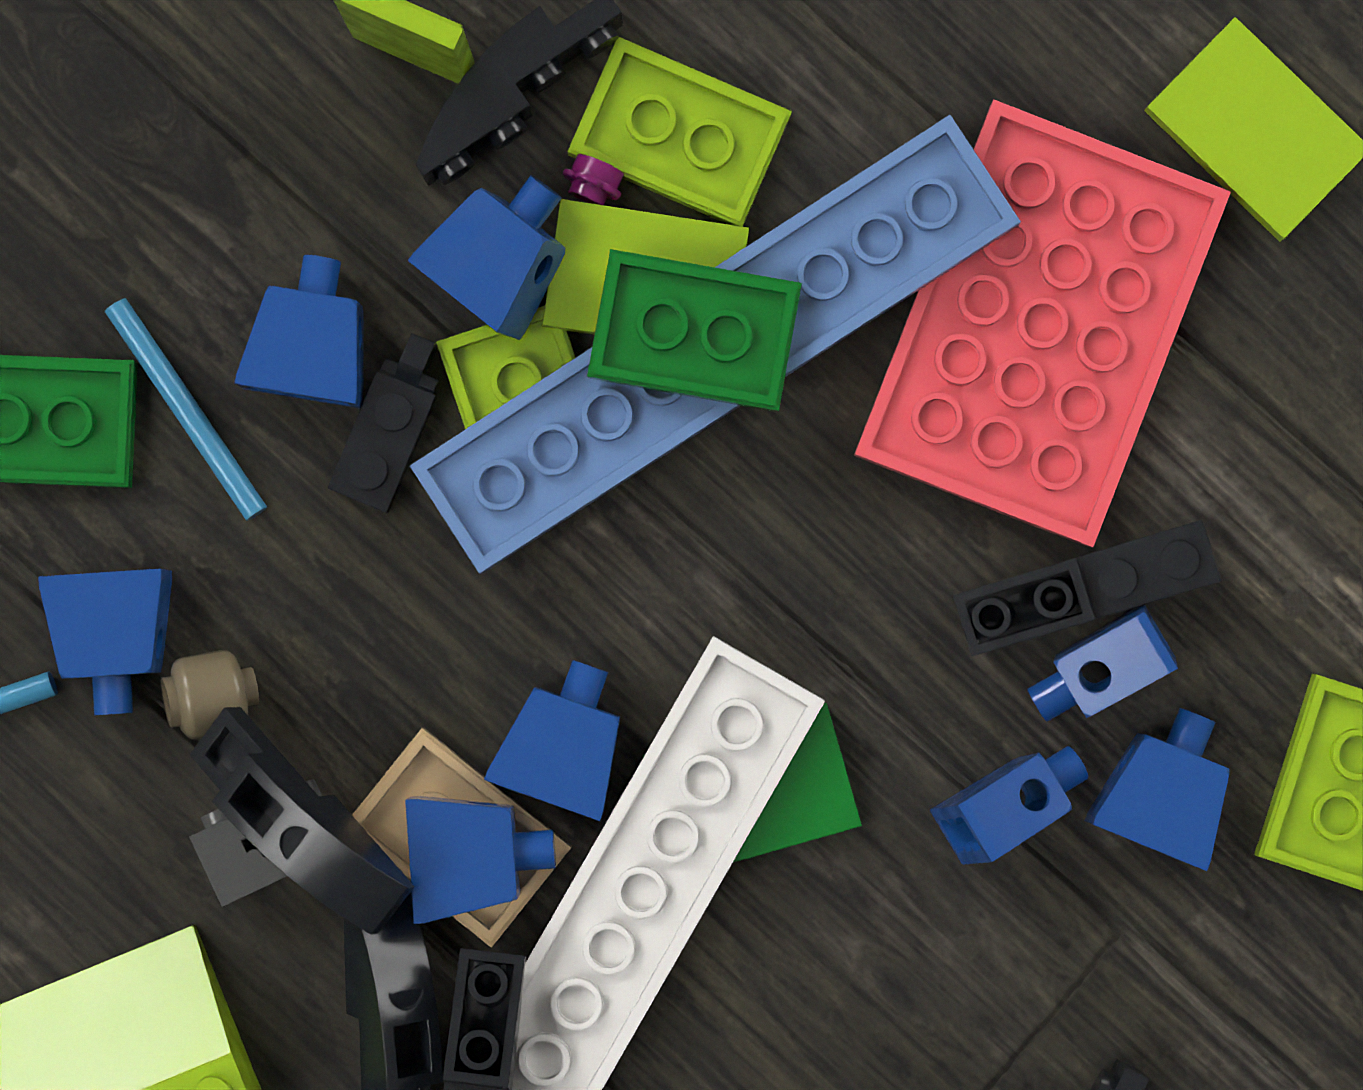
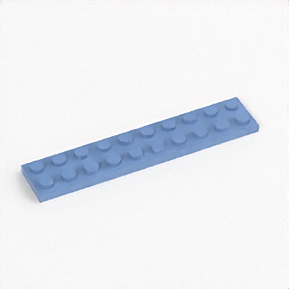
[410,115,1021,574]

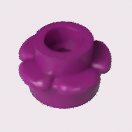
[563,154,624,205]

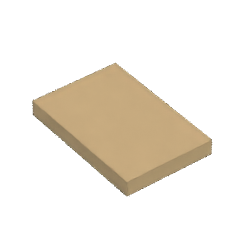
[352,727,572,948]

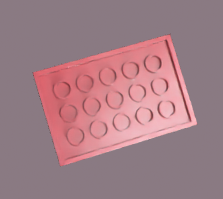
[854,99,1231,548]

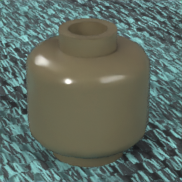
[161,650,259,739]

